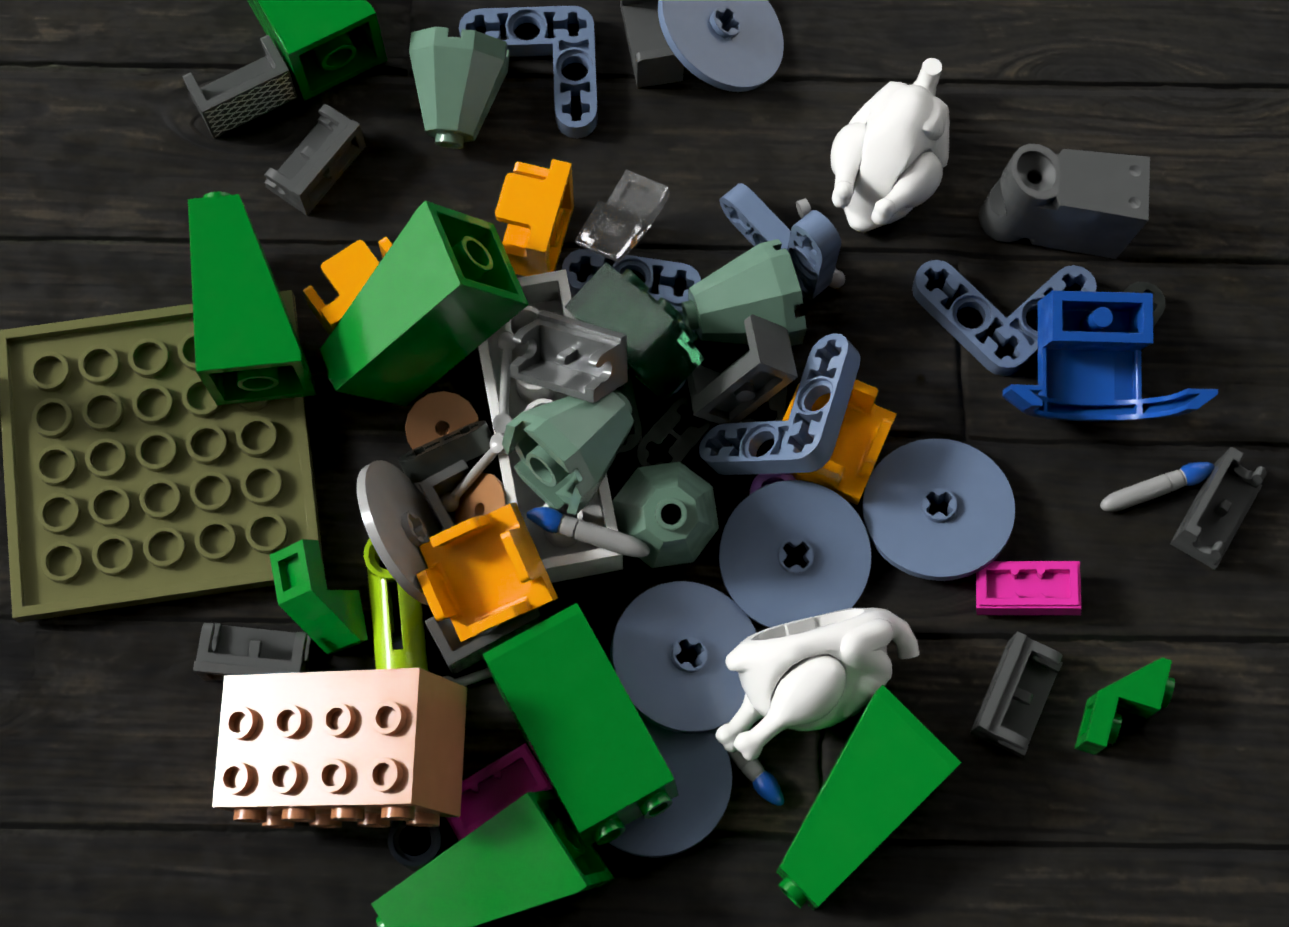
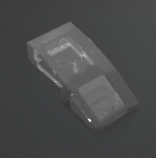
[575,169,671,263]

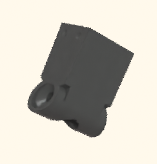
[978,143,1150,259]

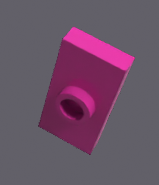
[976,561,1081,615]
[445,743,553,841]

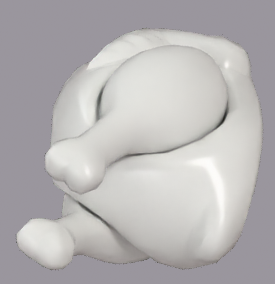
[830,58,950,233]
[716,607,919,761]

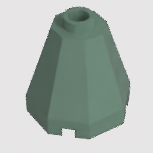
[409,26,510,149]
[681,239,807,346]
[502,390,634,515]
[612,462,719,568]

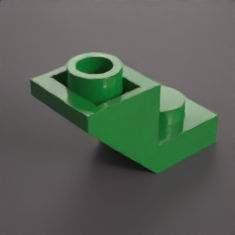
[269,539,368,654]
[1074,657,1175,755]

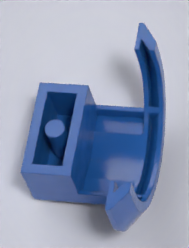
[1002,291,1218,421]

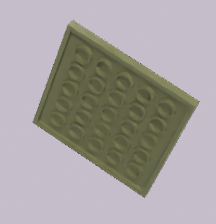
[0,290,324,622]

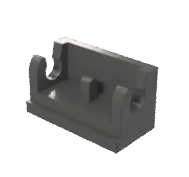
[264,104,366,216]
[510,310,628,403]
[1170,447,1267,570]
[193,622,313,683]
[969,631,1063,758]

